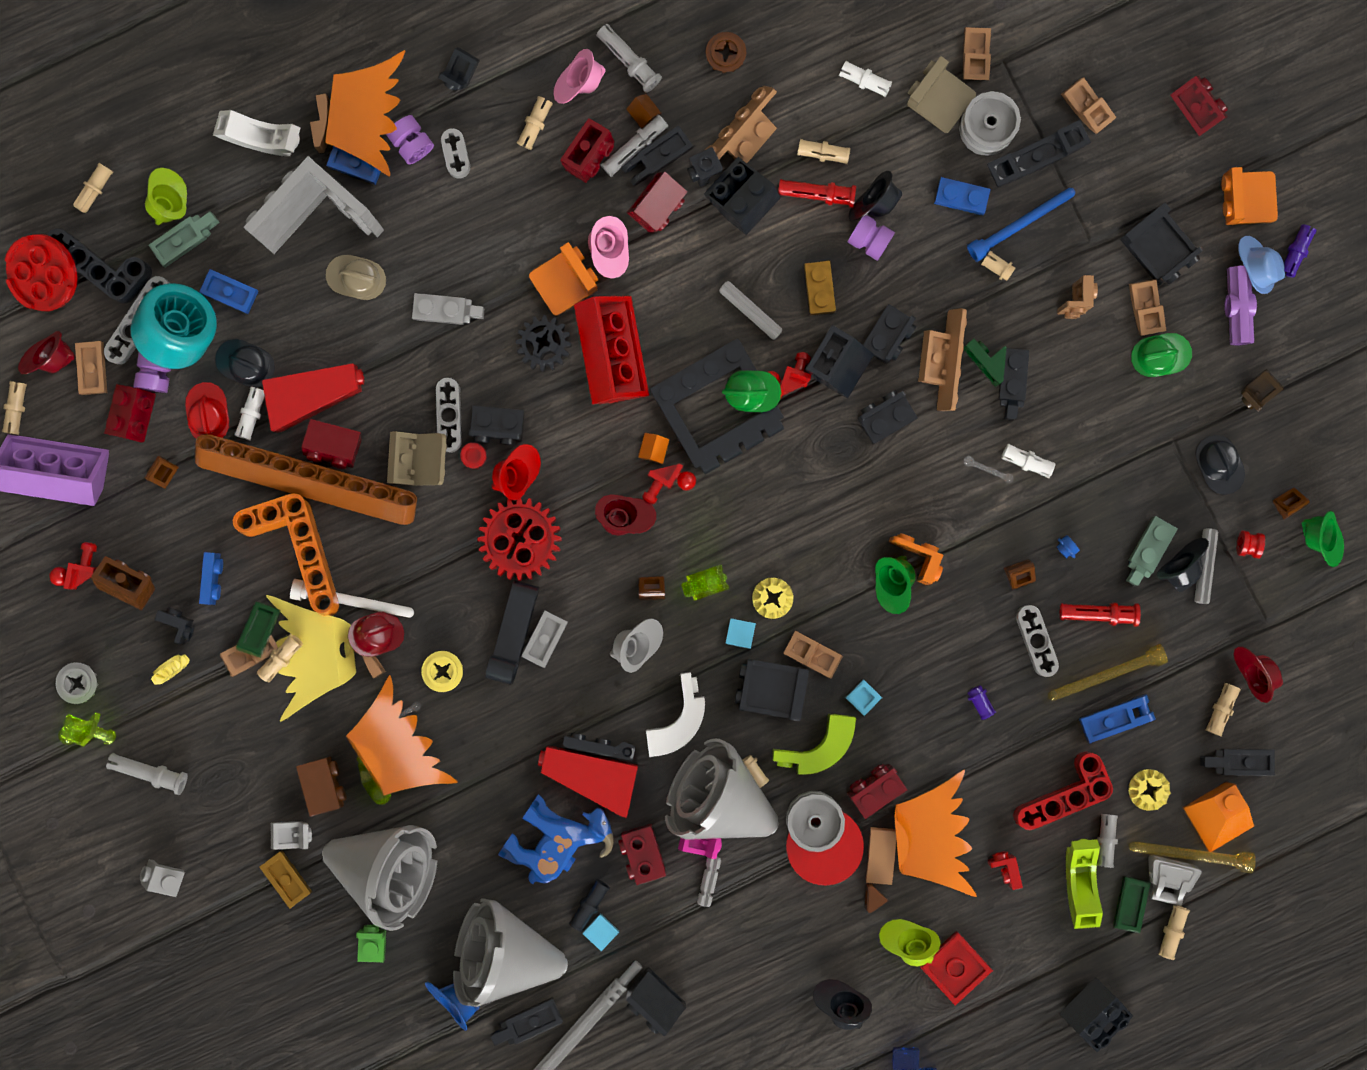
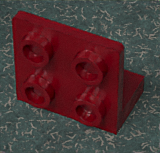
[847,763,907,819]

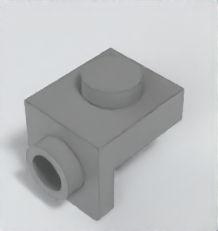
[271,821,312,850]
[140,859,185,897]

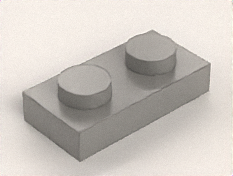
[521,611,568,668]

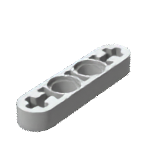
[104,276,170,365]

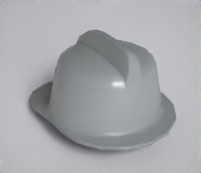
[610,619,663,673]

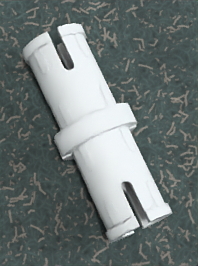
[839,61,892,97]
[234,387,265,440]
[1001,444,1055,478]

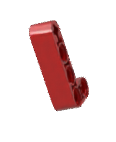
[1013,751,1113,830]

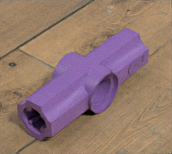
[1225,266,1257,345]

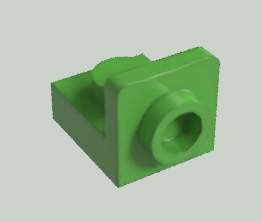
[356,925,386,962]

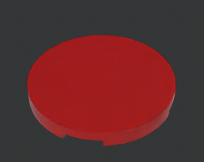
[5,234,77,312]
[786,811,864,885]

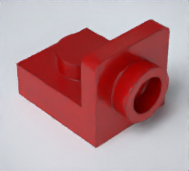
[987,851,1023,890]

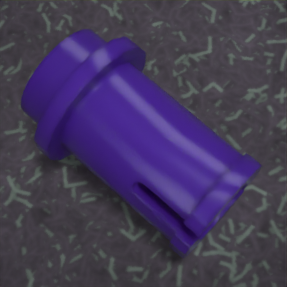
[967,685,996,720]

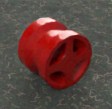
[1236,530,1265,559]

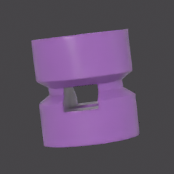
[386,115,434,164]
[847,215,895,261]
[133,352,171,393]

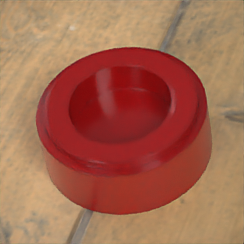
[460,443,487,469]

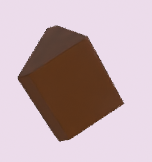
[626,94,662,129]
[144,456,179,489]
[1272,487,1310,520]
[1004,560,1036,589]
[639,576,665,600]
[864,883,888,913]

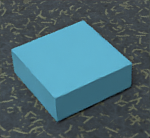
[725,618,756,649]
[845,680,882,716]
[583,913,619,951]

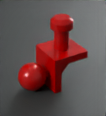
[768,352,812,399]
[642,464,696,504]
[49,542,97,589]

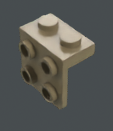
[907,56,976,133]
[387,431,447,486]

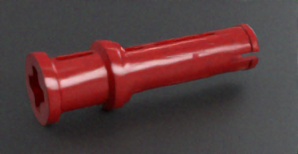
[778,179,856,208]
[1059,602,1141,627]

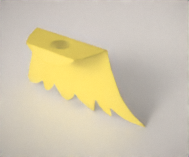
[266,595,356,722]

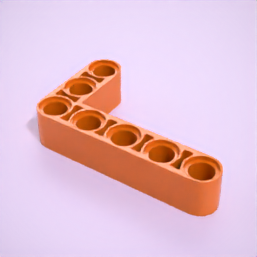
[233,493,339,616]

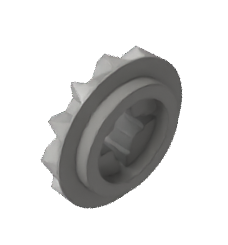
[56,663,98,704]

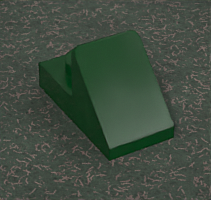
[964,339,1007,387]

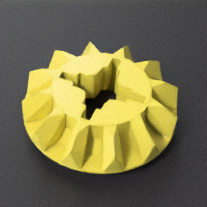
[752,578,793,619]
[422,651,463,692]
[151,654,189,684]
[1129,769,1171,811]

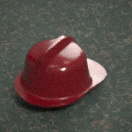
[18,331,75,374]
[595,494,656,536]
[348,612,404,657]
[1233,646,1283,703]

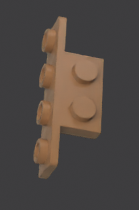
[705,86,777,163]
[918,308,967,411]

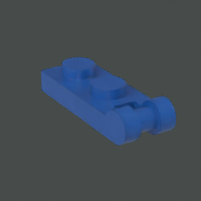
[1079,695,1155,743]

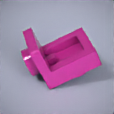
[678,838,722,859]

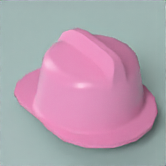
[553,49,605,104]
[588,216,629,278]

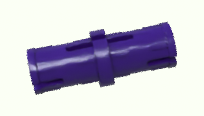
[1284,224,1317,278]

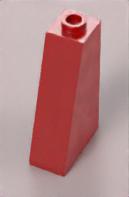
[262,363,365,433]
[538,745,638,818]

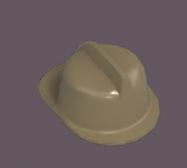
[326,255,386,300]

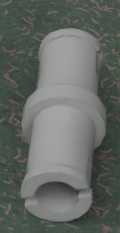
[1097,814,1118,868]

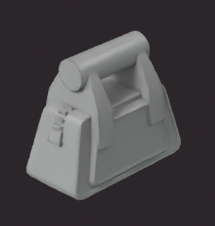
[1148,855,1201,906]

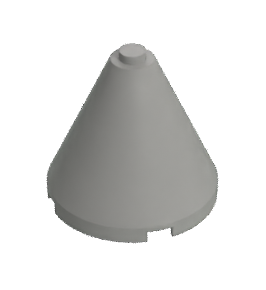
[665,738,779,840]
[322,825,437,931]
[453,899,568,1007]

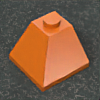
[1183,782,1254,853]

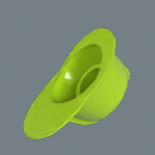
[145,168,187,225]
[879,919,940,967]

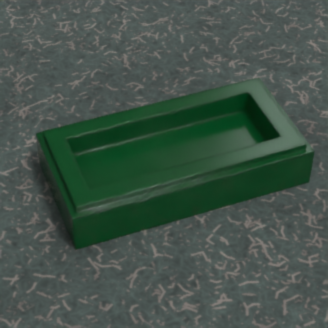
[236,601,281,658]
[1113,876,1151,933]

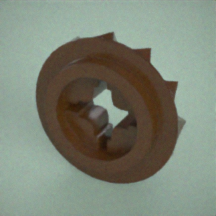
[706,32,746,74]

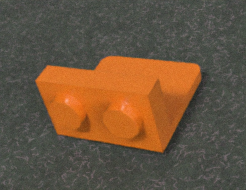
[1221,167,1278,225]
[529,242,598,316]
[889,533,943,585]

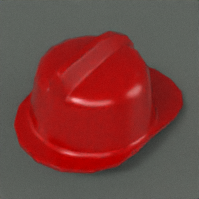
[186,382,229,439]
[491,444,541,500]

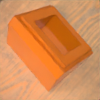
[638,433,669,464]

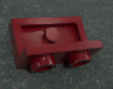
[104,384,156,443]

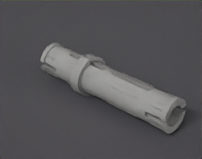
[601,115,669,177]

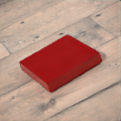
[920,931,993,1005]

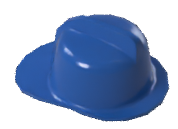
[425,982,480,1031]

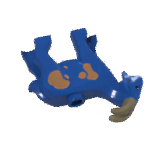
[498,794,614,884]

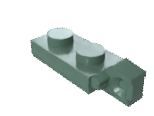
[149,212,220,268]
[1126,516,1178,586]

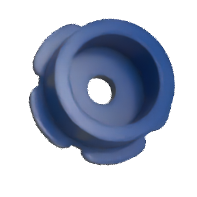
[1057,535,1080,558]

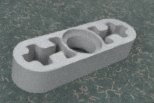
[436,378,462,453]
[1016,605,1059,677]

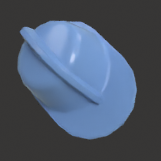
[1238,236,1285,294]

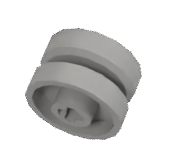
[959,91,1021,156]
[786,791,845,852]

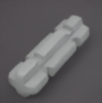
[697,857,721,907]

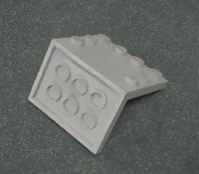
[244,156,384,254]

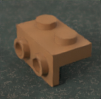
[1057,275,1098,319]

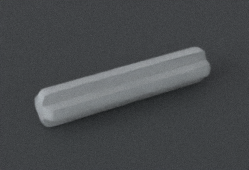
[719,281,782,340]
[1194,528,1218,604]

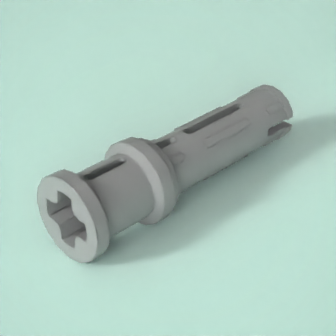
[596,24,662,93]
[106,753,188,795]

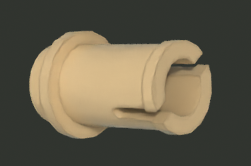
[981,251,1015,281]
[743,755,769,788]

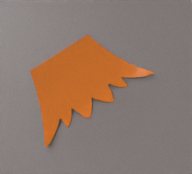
[325,50,405,176]
[346,675,458,796]
[895,770,977,897]

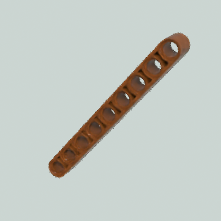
[195,434,417,525]

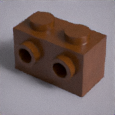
[91,556,155,610]
[296,756,346,817]

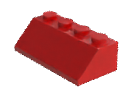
[574,296,649,404]

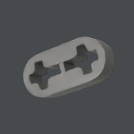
[441,129,470,178]

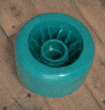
[130,283,217,369]

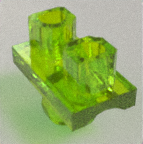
[681,564,729,601]

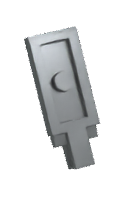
[412,293,484,325]

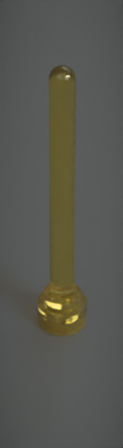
[1048,644,1168,701]
[1129,841,1255,873]

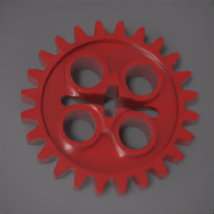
[478,498,562,581]

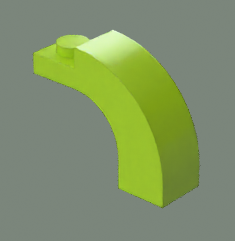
[772,714,856,774]
[1066,839,1103,929]

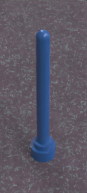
[967,188,1075,262]

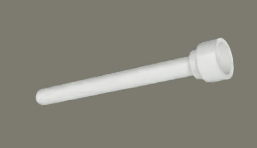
[290,579,414,618]

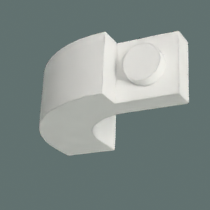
[213,110,300,156]
[646,672,705,757]

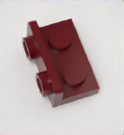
[1170,76,1228,136]

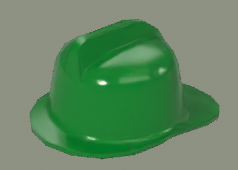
[1131,333,1192,377]
[722,370,781,412]
[1302,511,1344,567]
[875,556,916,614]

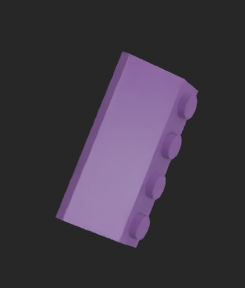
[0,434,109,506]

